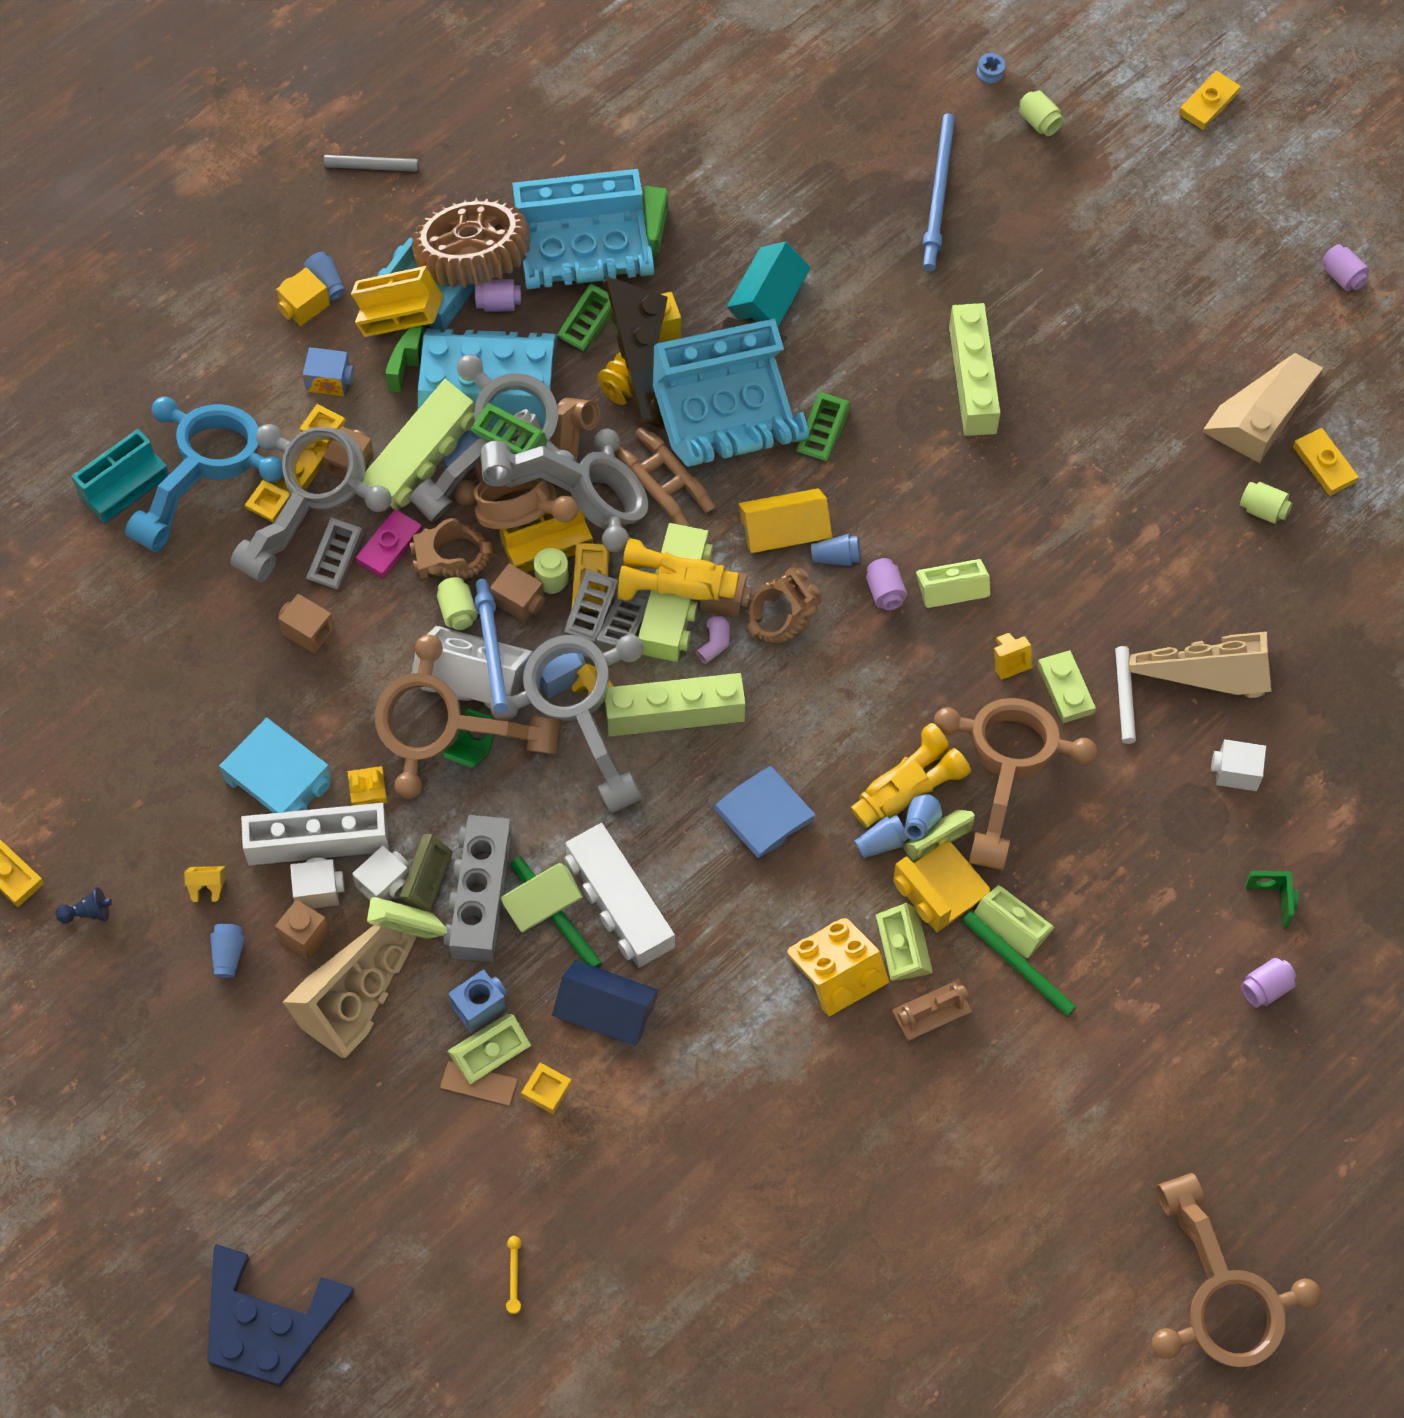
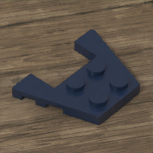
[207,1244,354,1388]

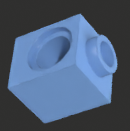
[448,969,507,1033]

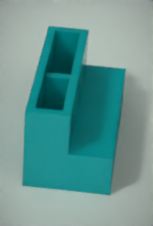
[727,241,811,327]
[71,429,169,524]

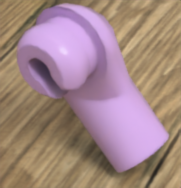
[696,616,730,664]

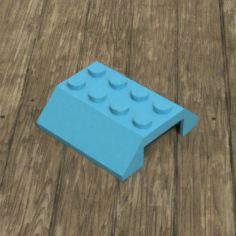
[512,169,654,289]
[653,318,809,467]
[418,328,557,442]

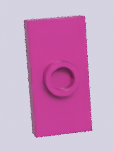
[355,509,423,579]

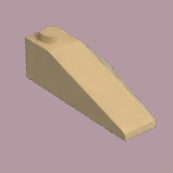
[1203,353,1323,463]
[1129,632,1271,698]
[283,925,417,1058]

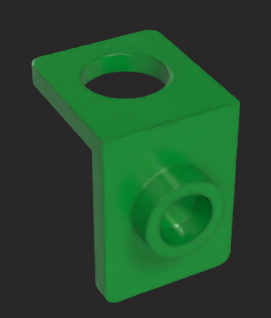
[443,709,497,768]
[1245,871,1299,928]

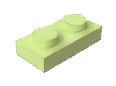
[1037,650,1096,724]

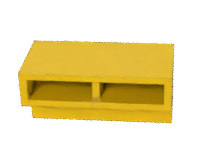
[351,266,444,337]
[738,488,832,553]
[500,496,593,572]

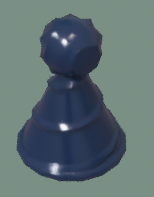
[55,887,112,924]

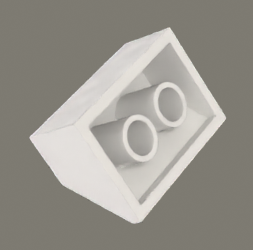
[411,626,533,708]

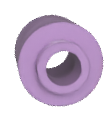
[1322,244,1369,291]
[475,279,521,312]
[866,558,908,610]
[1241,958,1296,1008]

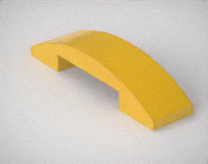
[245,404,345,523]

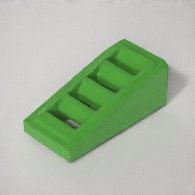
[642,186,669,259]
[557,283,613,353]
[796,391,851,462]
[470,403,548,455]

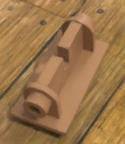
[892,981,972,1041]

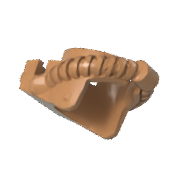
[410,518,494,580]
[746,567,822,643]

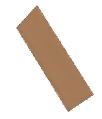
[440,1061,518,1106]

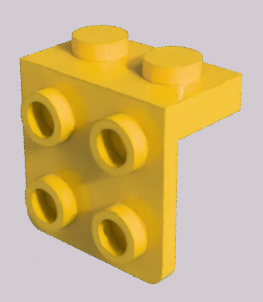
[893,842,990,933]
[787,918,890,1017]

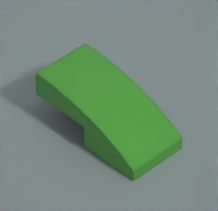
[385,325,424,392]

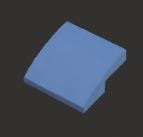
[714,766,816,858]

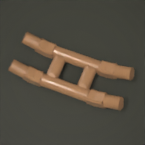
[615,427,716,526]

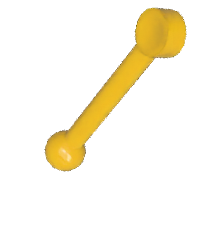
[506,1236,522,1315]

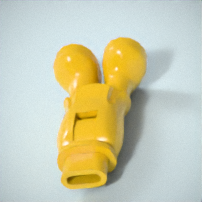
[618,538,739,601]
[850,723,971,829]

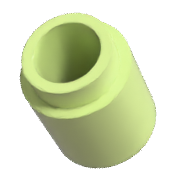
[1019,90,1064,136]
[1240,482,1293,524]
[534,548,569,594]
[437,577,478,630]

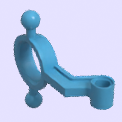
[125,396,284,553]

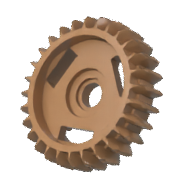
[412,197,530,289]

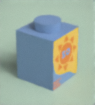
[303,347,354,397]

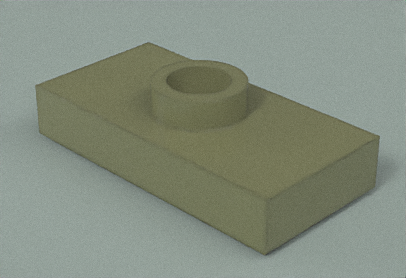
[399,834,453,912]

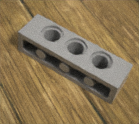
[444,815,512,963]

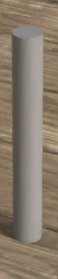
[324,155,419,172]

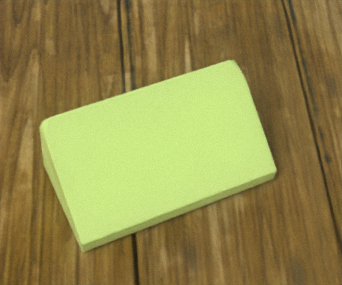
[916,559,990,608]
[902,810,975,863]
[500,863,583,933]
[974,885,1054,958]
[367,897,447,939]
[876,903,933,981]
[447,1013,531,1084]

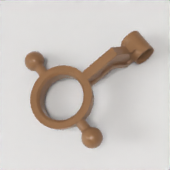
[453,397,600,529]
[375,634,562,799]
[934,698,1098,871]
[1152,1173,1321,1367]

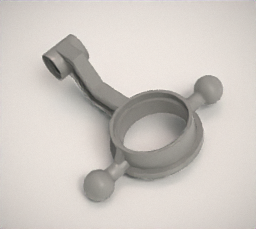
[408,354,576,523]
[230,424,392,582]
[481,429,648,553]
[491,634,644,814]

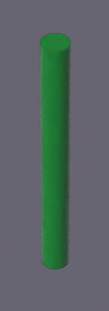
[510,856,603,968]
[962,911,1077,1017]

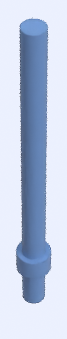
[922,114,955,272]
[474,579,508,714]

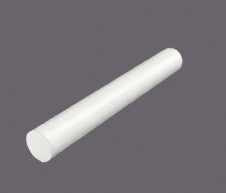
[1115,646,1136,744]

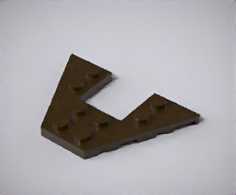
[603,277,787,429]

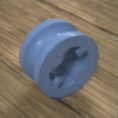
[976,53,1006,84]

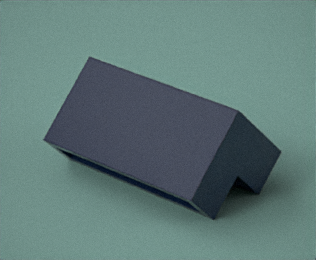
[552,960,659,1046]

